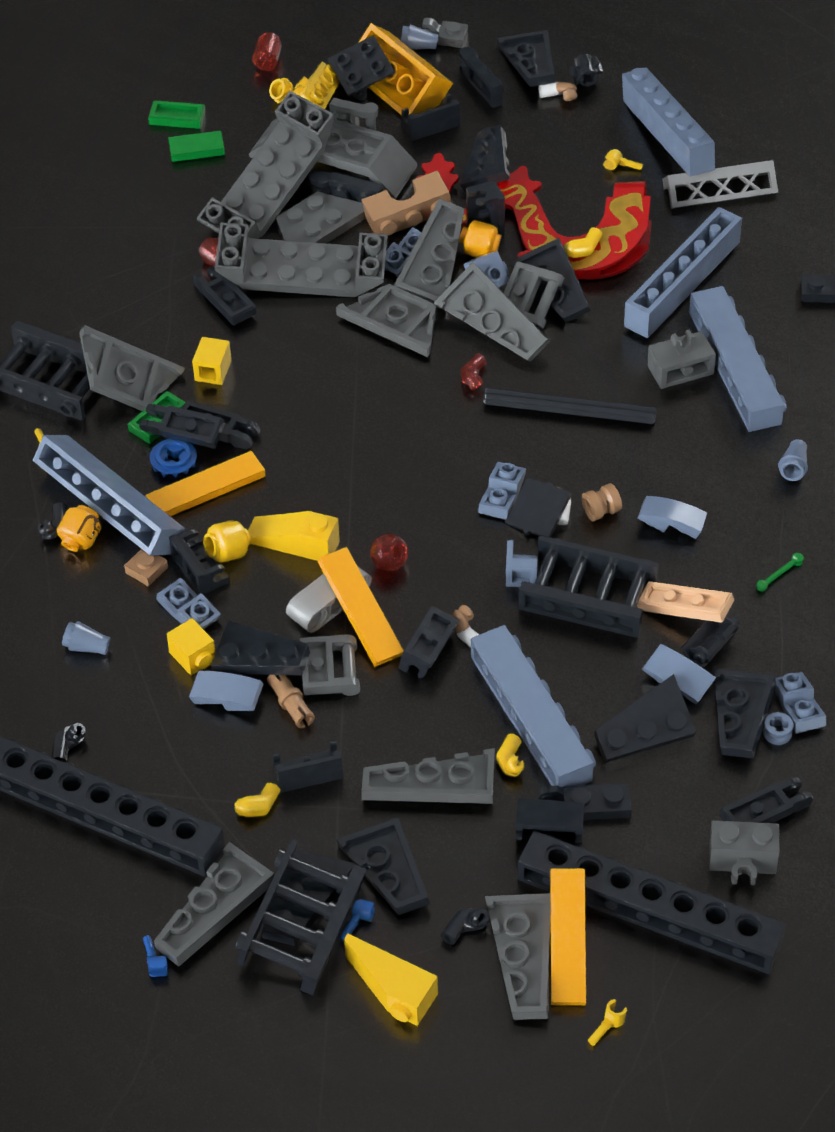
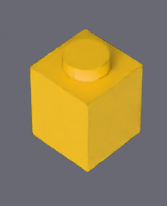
[192,337,231,385]
[167,618,215,675]

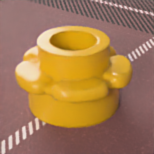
[269,78,293,103]

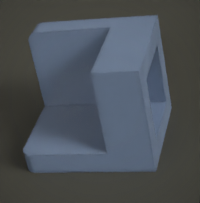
[506,540,537,587]

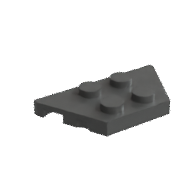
[276,192,366,244]
[336,284,436,357]
[79,325,185,411]

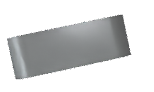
[286,566,372,633]

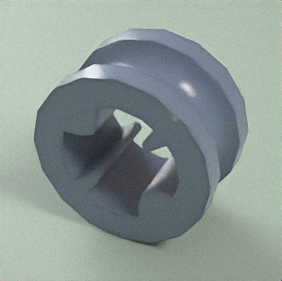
[763,712,794,745]

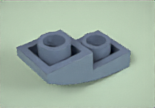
[385,227,421,277]
[478,462,526,520]
[638,496,707,539]
[156,578,221,630]
[642,644,716,705]
[189,671,263,711]
[775,672,826,733]

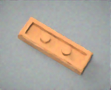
[637,581,734,623]

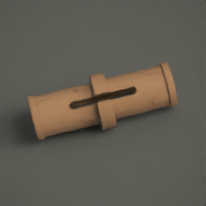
[267,675,315,728]

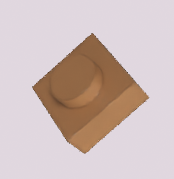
[124,549,168,587]

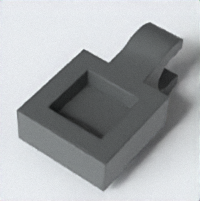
[422,18,468,48]

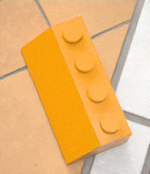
[359,23,453,115]

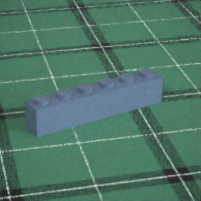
[622,67,715,177]
[624,207,742,338]
[689,286,787,432]
[32,435,185,556]
[471,625,596,789]

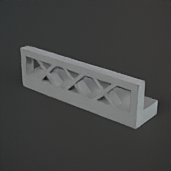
[662,160,778,209]

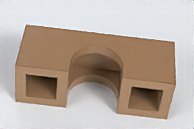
[361,171,451,235]

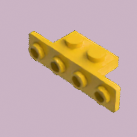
[293,62,340,109]

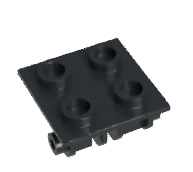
[327,35,395,101]

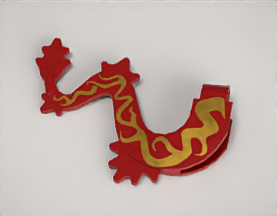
[417,153,652,280]

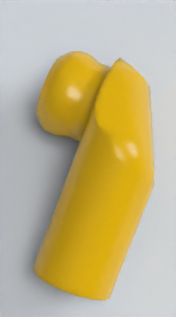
[564,227,603,258]
[496,734,524,777]
[234,783,280,817]

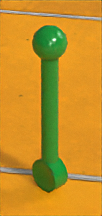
[756,553,804,592]

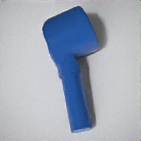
[339,899,375,942]
[143,935,168,977]

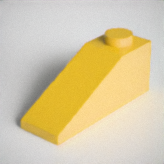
[248,511,340,561]
[344,933,438,1026]

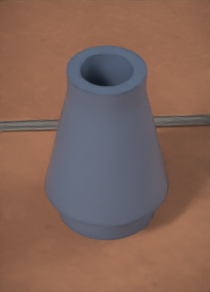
[401,24,438,50]
[778,439,808,481]
[62,621,111,655]

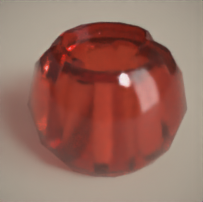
[370,533,408,572]

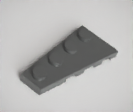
[394,198,465,310]
[434,262,550,362]
[361,748,495,804]
[154,842,275,966]
[485,893,551,1020]

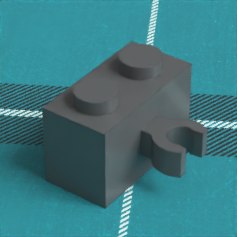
[647,329,716,389]
[709,820,780,885]

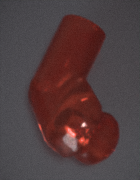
[460,353,487,390]

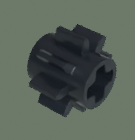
[569,53,603,87]

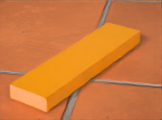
[145,451,266,517]
[318,547,403,667]
[550,869,586,1005]

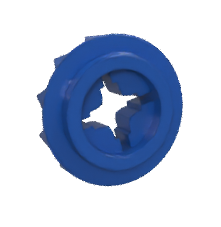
[150,439,197,478]

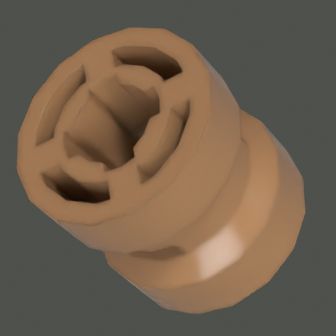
[582,483,622,521]

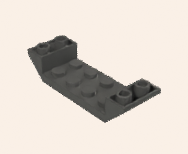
[196,91,335,239]
[249,118,417,199]
[215,222,388,297]

